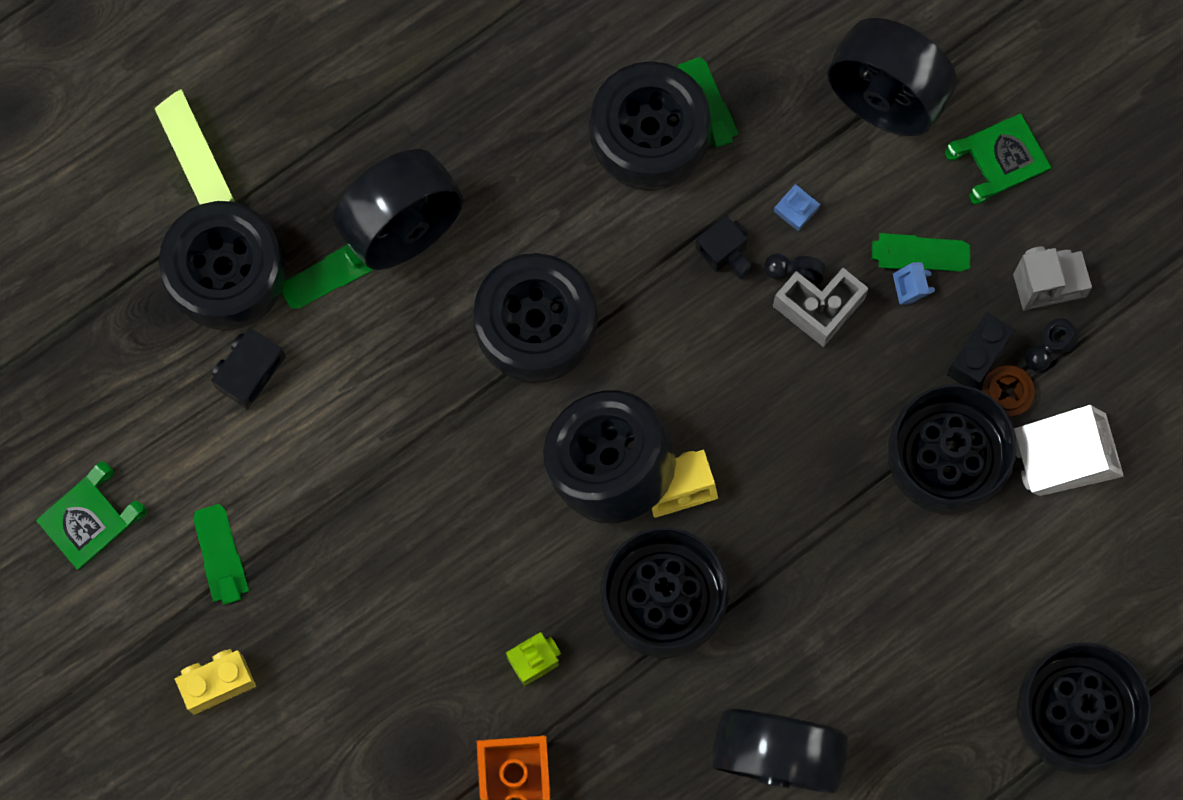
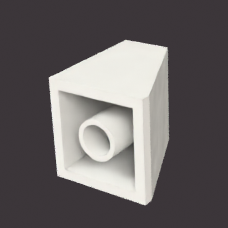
[1014,405,1124,496]

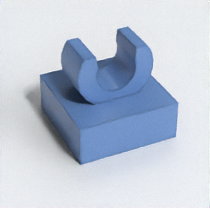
[774,184,820,232]
[893,263,935,305]

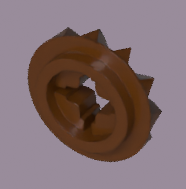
[981,365,1035,417]

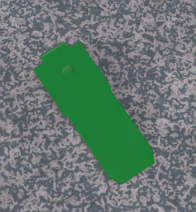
[677,57,739,148]
[872,233,970,272]
[282,245,374,309]
[193,504,249,605]

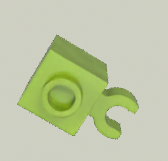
[506,632,561,686]

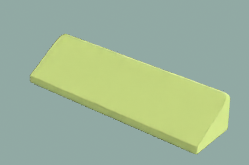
[155,90,235,204]

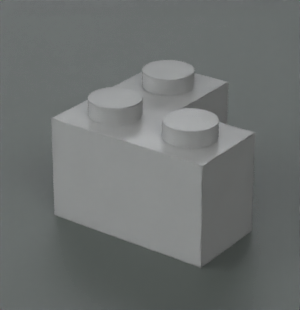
[1013,246,1092,311]
[773,268,869,347]

